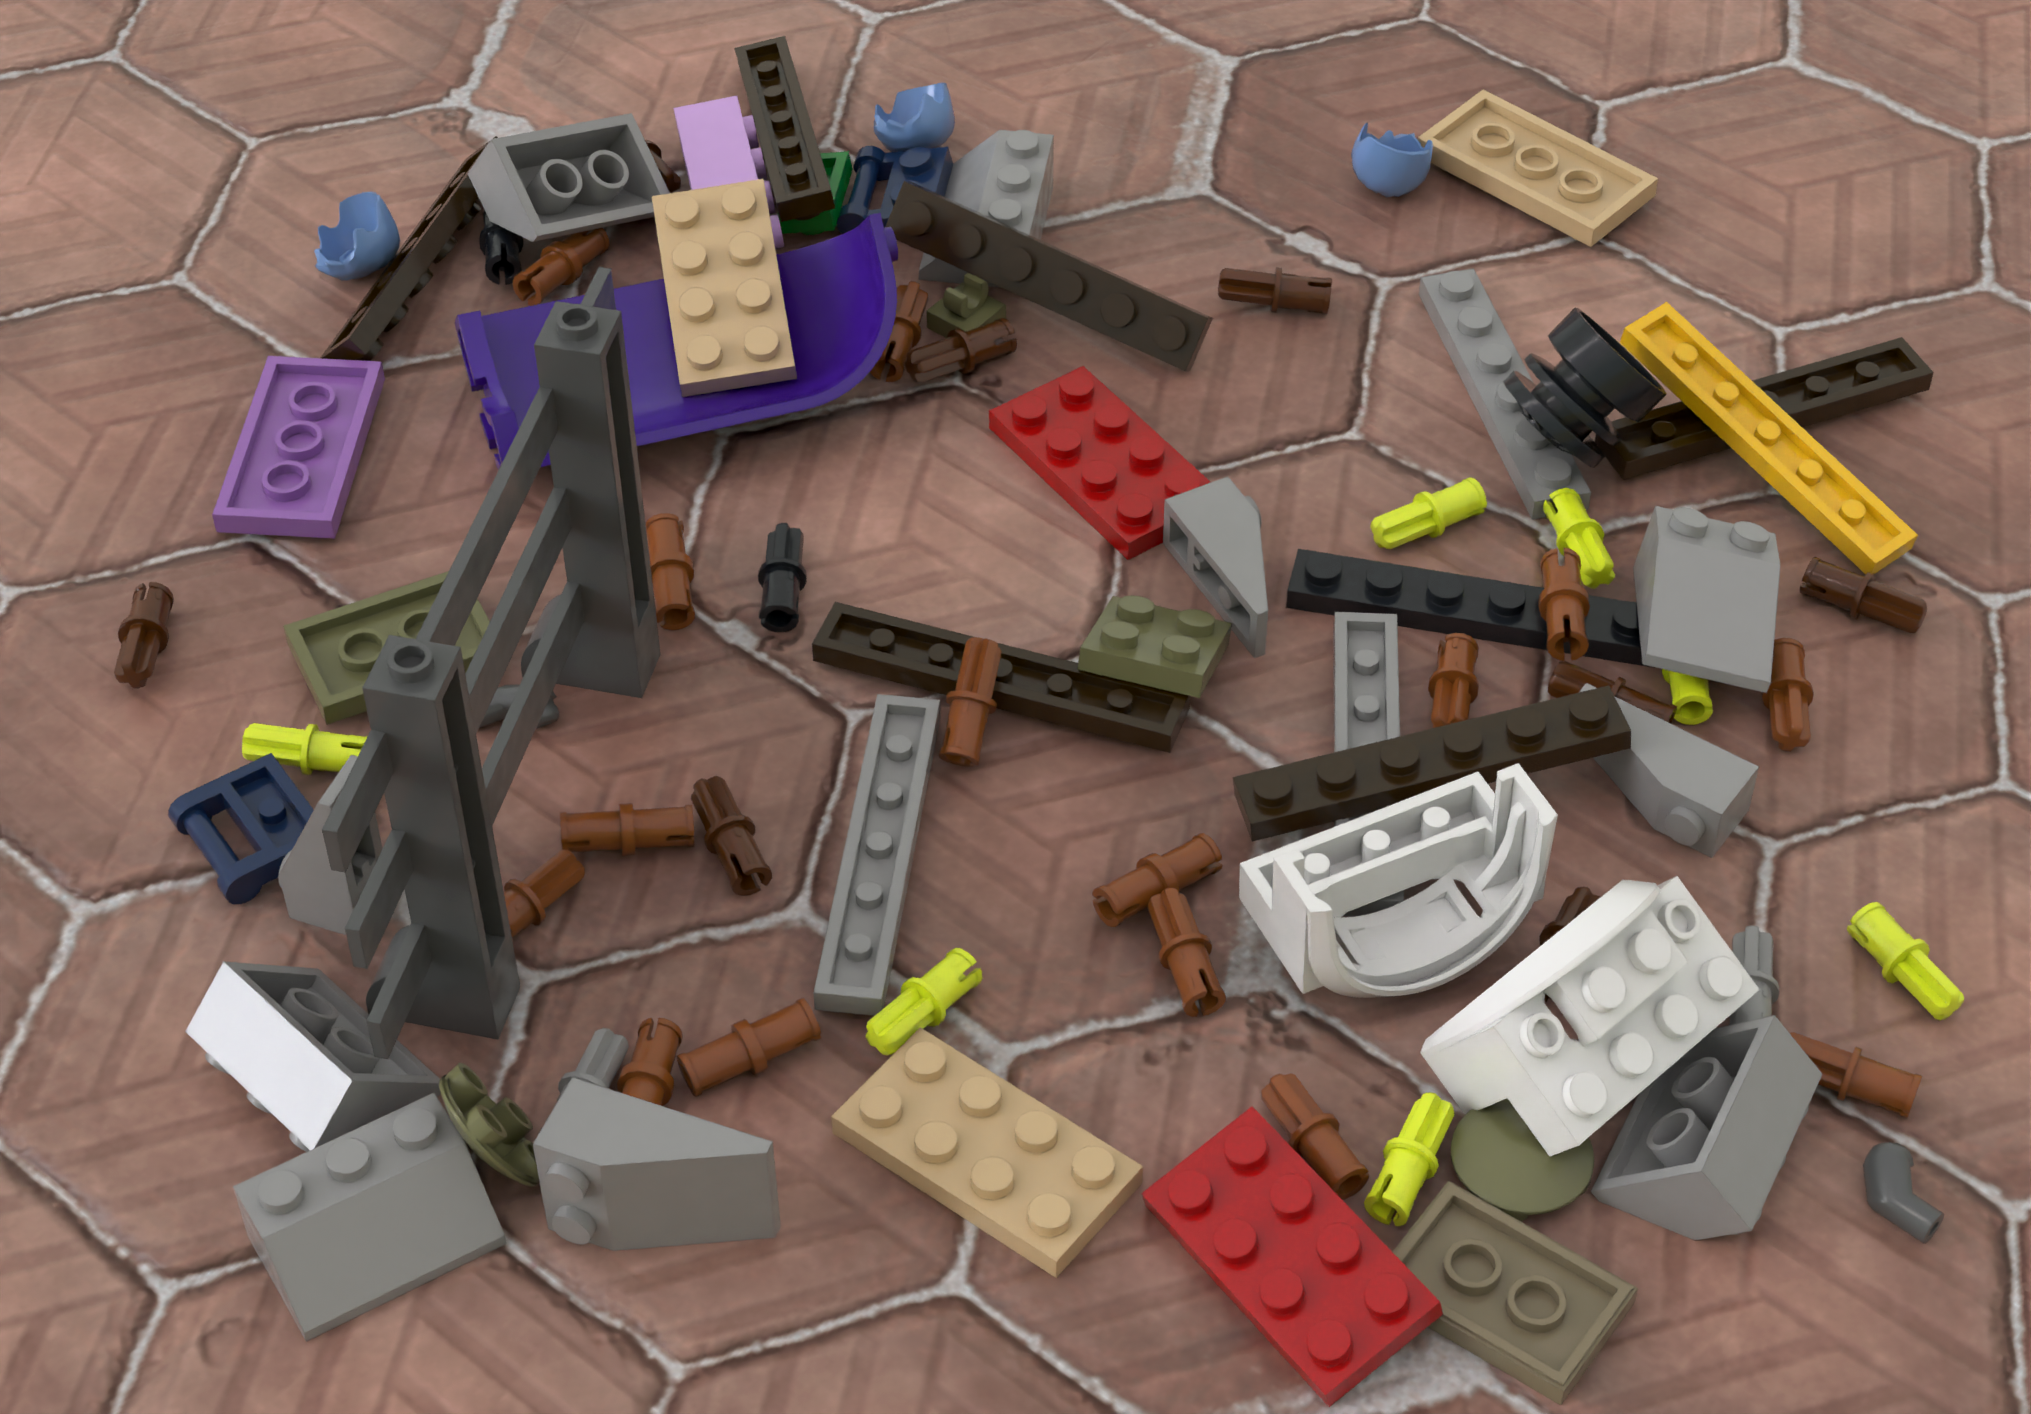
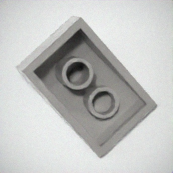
[1633,506,1781,693]
[533,1077,781,1251]

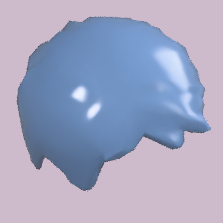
[873,83,955,152]
[1351,123,1433,197]
[314,191,400,281]

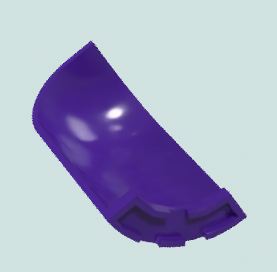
[454,213,898,470]

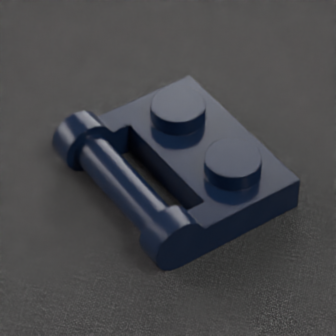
[837,146,953,234]
[168,753,314,905]

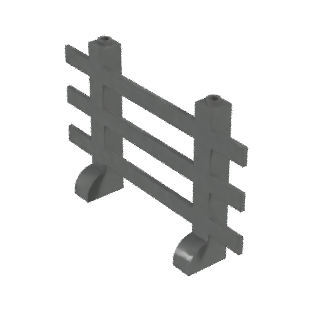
[322,267,661,1059]

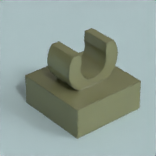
[926,273,1006,338]

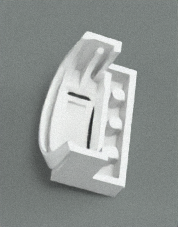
[1239,763,1558,998]
[1420,876,1760,1157]

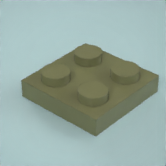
[1077,595,1232,698]

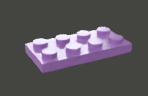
[212,356,385,539]

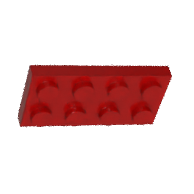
[989,366,1211,560]
[1141,1106,1443,1407]

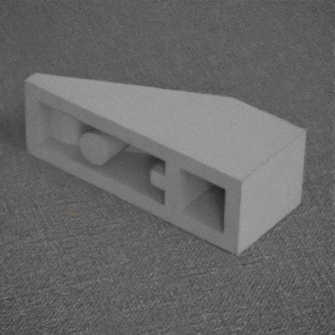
[1163,476,1268,658]
[1580,683,1759,858]
[278,755,383,935]

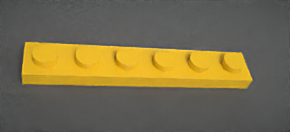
[1620,302,1918,574]

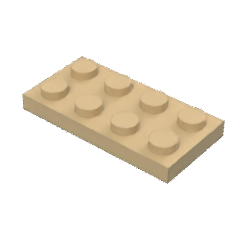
[1417,89,1658,247]
[652,179,797,397]
[831,1027,1143,1278]

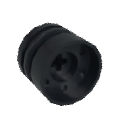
[1503,307,1667,468]

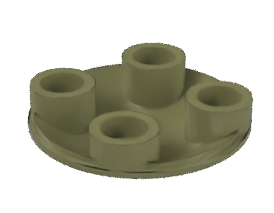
[439,1063,540,1187]
[1450,1098,1594,1222]

